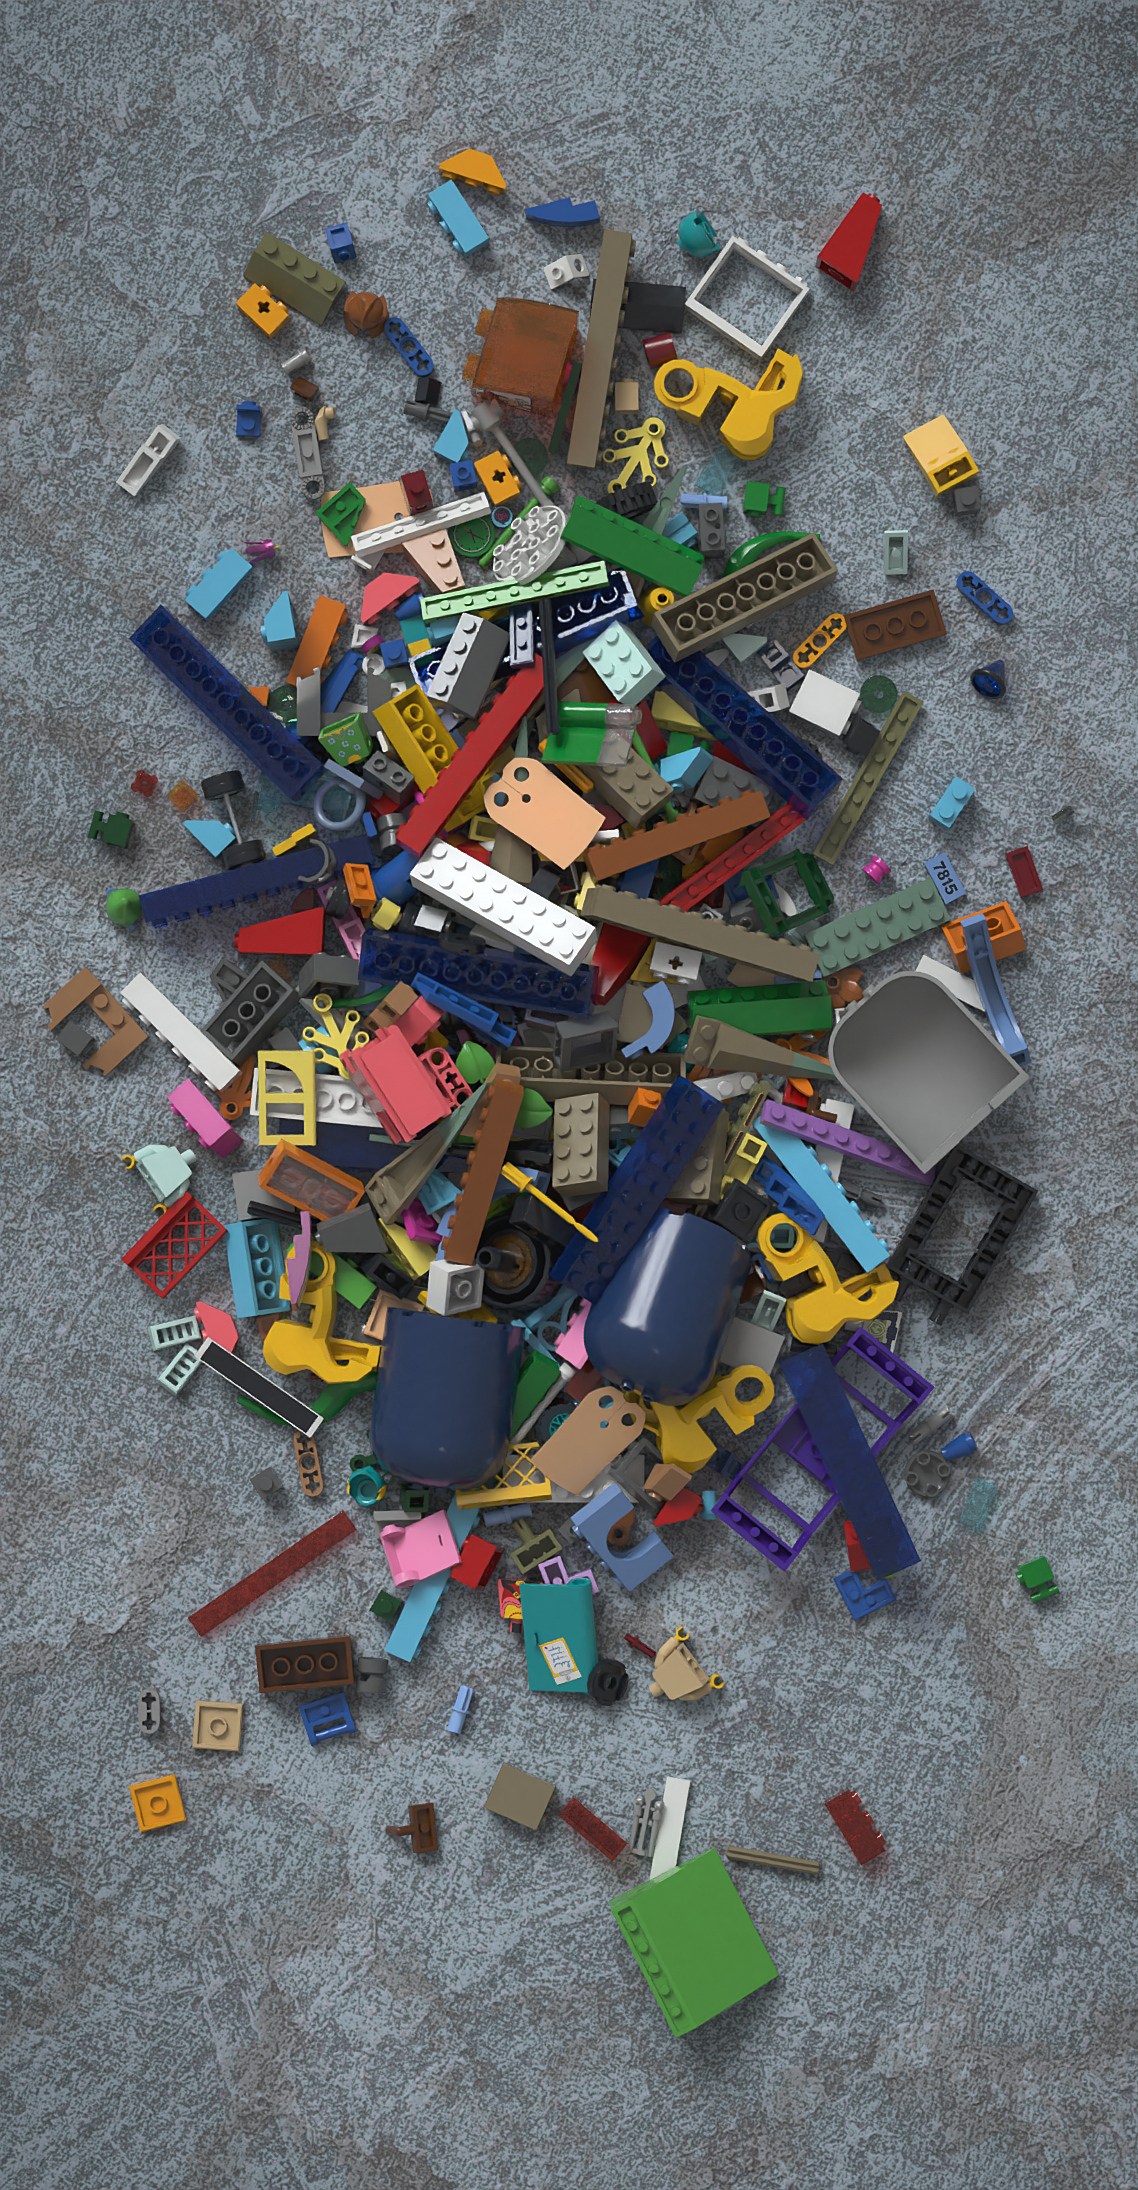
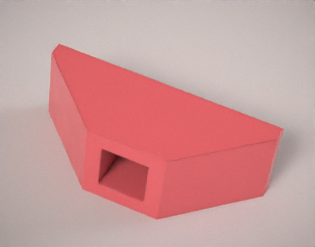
[360,573,420,626]
[194,1301,240,1353]

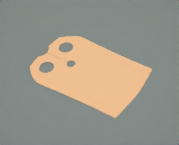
[321,481,434,557]
[483,758,606,869]
[530,1386,646,1495]

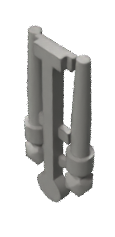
[629,1788,664,1857]

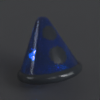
[970,660,1006,699]

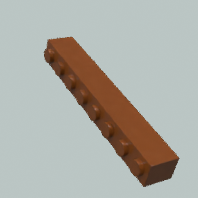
[583,789,771,883]
[441,1079,524,1266]

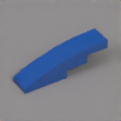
[751,1155,825,1235]

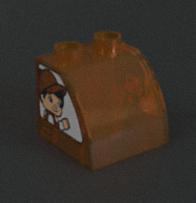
[462,297,579,419]

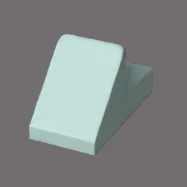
[883,530,908,575]

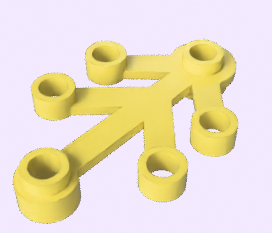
[602,417,668,494]
[302,993,369,1080]

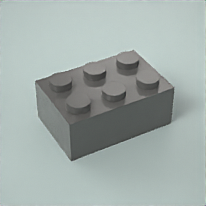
[689,756,776,831]

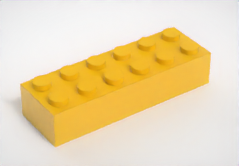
[372,683,486,832]

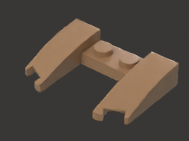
[43,967,150,1076]

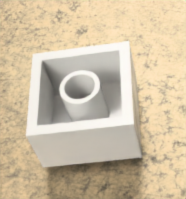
[426,1258,484,1316]

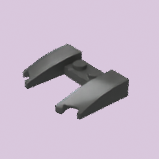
[297,667,391,737]

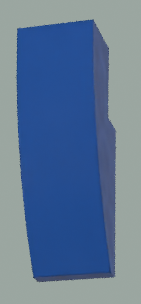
[525,197,600,227]

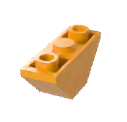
[438,149,507,195]

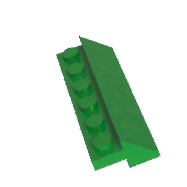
[560,495,705,598]
[686,981,832,1036]

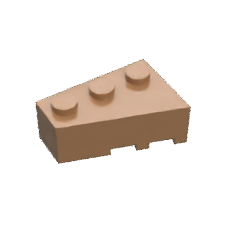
[459,1063,521,1137]

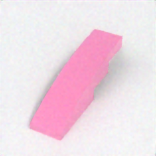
[316,880,380,969]

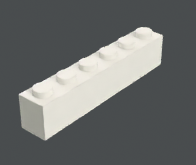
[120,973,242,1093]
[794,1099,855,1243]

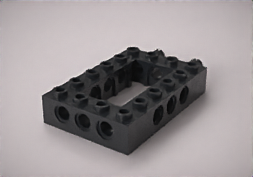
[886,1144,1038,1326]

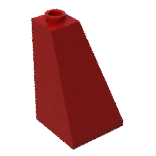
[815,193,882,292]
[234,907,326,957]
[581,923,653,1006]

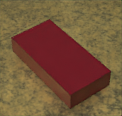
[1005,846,1043,898]

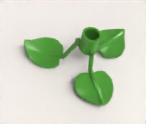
[453,1041,553,1143]

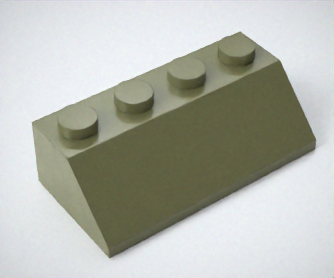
[243,232,347,326]

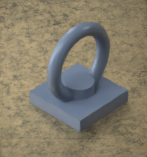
[313,759,384,831]

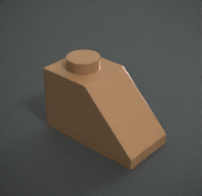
[643,1464,692,1502]

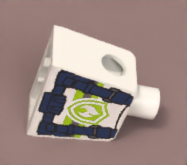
[844,1311,902,1353]

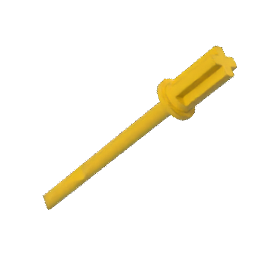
[500,1162,599,1242]

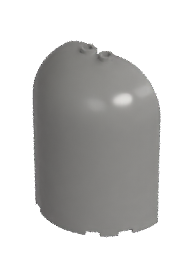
[828,971,1030,1174]

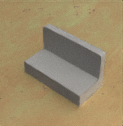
[374,1510,422,1539]

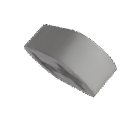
[138,1688,161,1734]

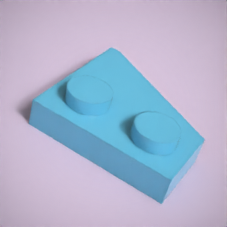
[418,1168,461,1215]

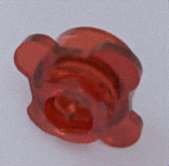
[131,770,158,797]

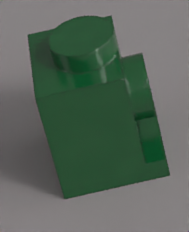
[399,1483,429,1512]

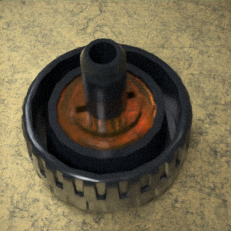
[474,1214,567,1313]

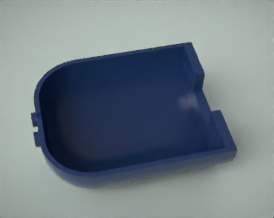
[584,1207,753,1406]
[369,1307,526,1494]

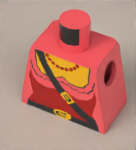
[498,1578,543,1633]

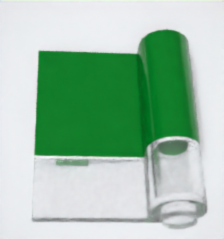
[542,701,642,767]

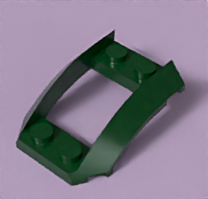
[738,849,834,936]

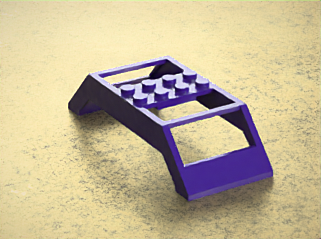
[711,1327,934,1572]

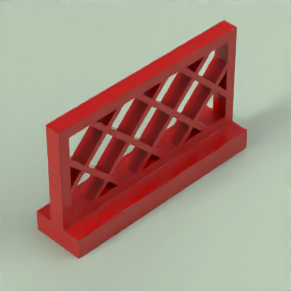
[121,1191,228,1299]

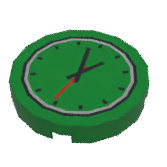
[449,515,495,558]

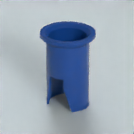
[369,850,420,913]

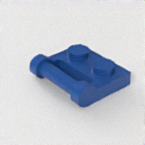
[299,1691,357,1746]

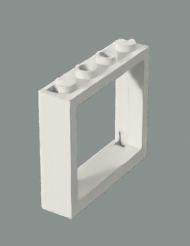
[684,236,810,361]

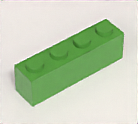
[286,1231,379,1310]

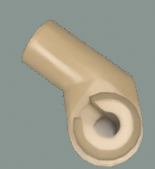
[315,406,336,440]

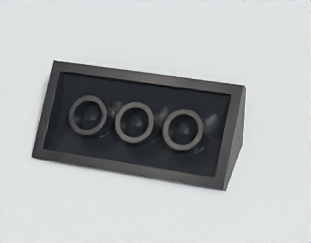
[589,278,686,334]

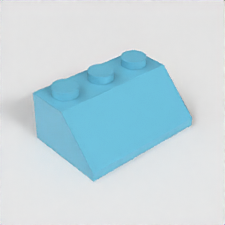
[260,591,300,652]

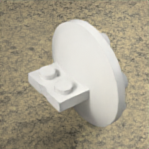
[493,506,576,585]

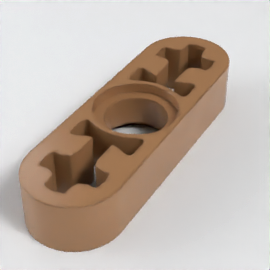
[293,1430,324,1497]

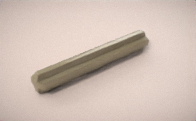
[726,1846,820,1875]

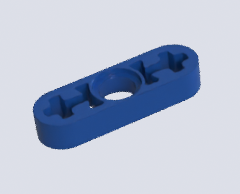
[384,317,434,377]
[956,571,1013,625]

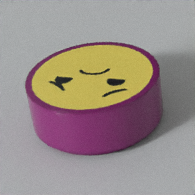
[361,635,385,656]

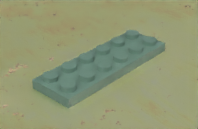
[803,878,951,978]

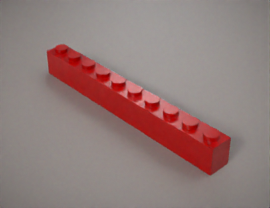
[395,653,557,860]

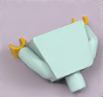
[122,1145,196,1218]

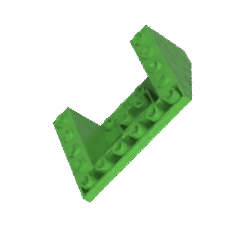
[609,1847,779,2038]

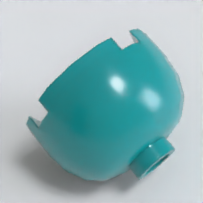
[677,209,721,258]

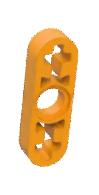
[793,613,847,669]

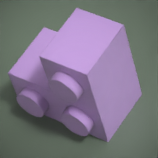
[538,1555,599,1594]

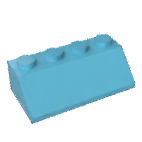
[223,1219,291,1319]

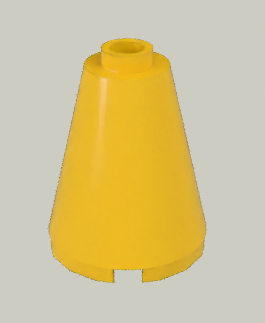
[638,584,683,628]

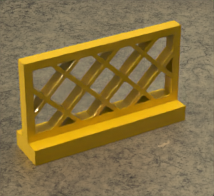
[456,1442,552,1510]

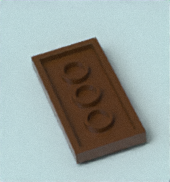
[844,589,947,661]

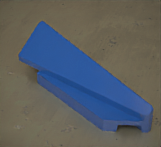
[280,650,365,752]
[411,972,517,1051]

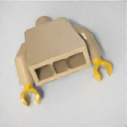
[649,1626,724,1701]

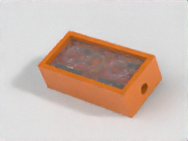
[257,1139,365,1221]

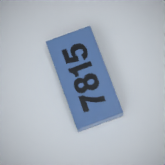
[923,852,966,905]

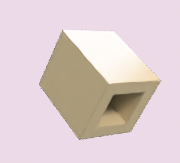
[615,379,639,415]

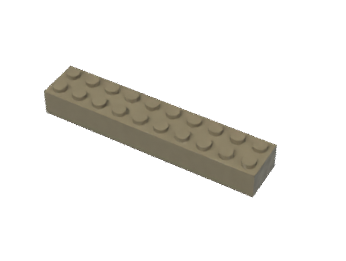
[567,229,636,471]
[580,884,820,982]

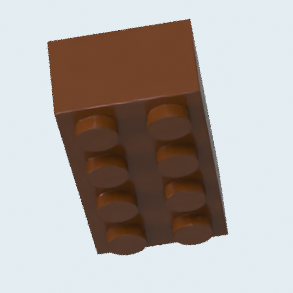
[255,1634,355,1693]

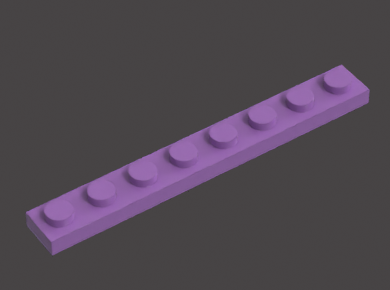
[760,1099,937,1186]

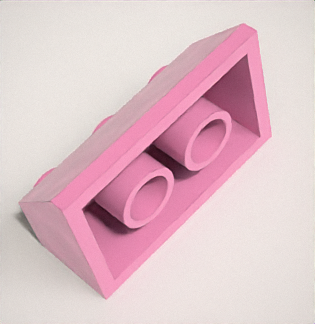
[554,1291,596,1369]

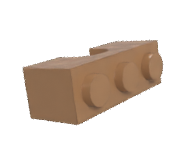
[363,981,418,1036]

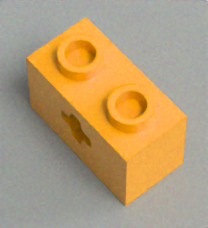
[236,283,290,340]
[474,450,522,508]

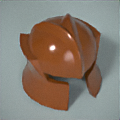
[343,291,389,339]

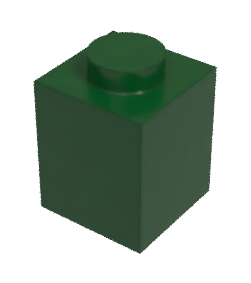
[370,1588,402,1622]

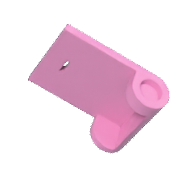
[380,1509,462,1589]

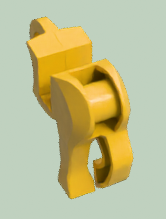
[654,348,803,460]
[757,1213,899,1344]
[263,1241,382,1384]
[622,1365,774,1473]

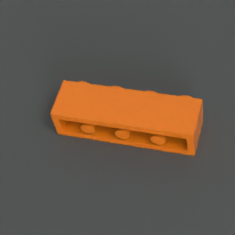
[286,595,349,689]

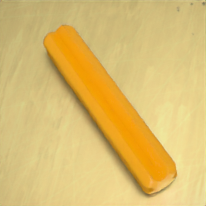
[538,739,595,794]

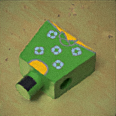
[318,712,373,772]

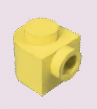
[371,898,402,931]

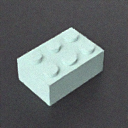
[582,620,666,708]

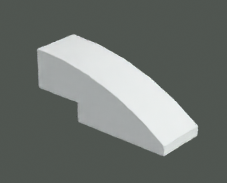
[116,424,181,496]

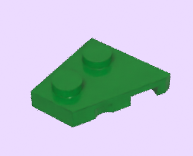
[315,482,366,548]

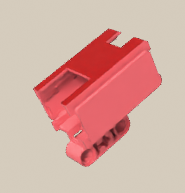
[339,1025,473,1145]

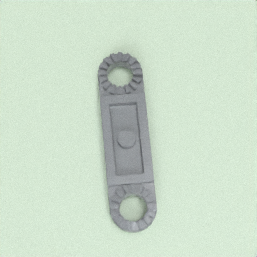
[290,407,325,500]

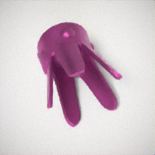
[244,539,280,565]

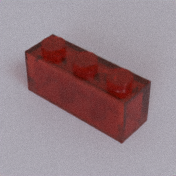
[824,1787,886,1865]
[558,1794,628,1862]

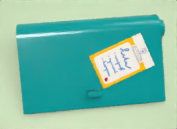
[519,1578,599,1695]

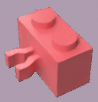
[393,995,445,1047]

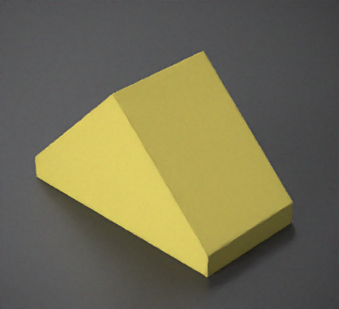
[468,815,499,842]

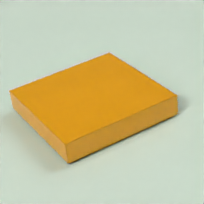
[129,1774,187,1832]

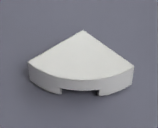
[351,624,379,648]

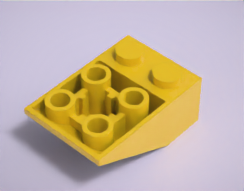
[903,414,979,498]

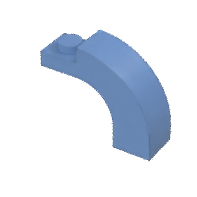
[621,980,674,1060]

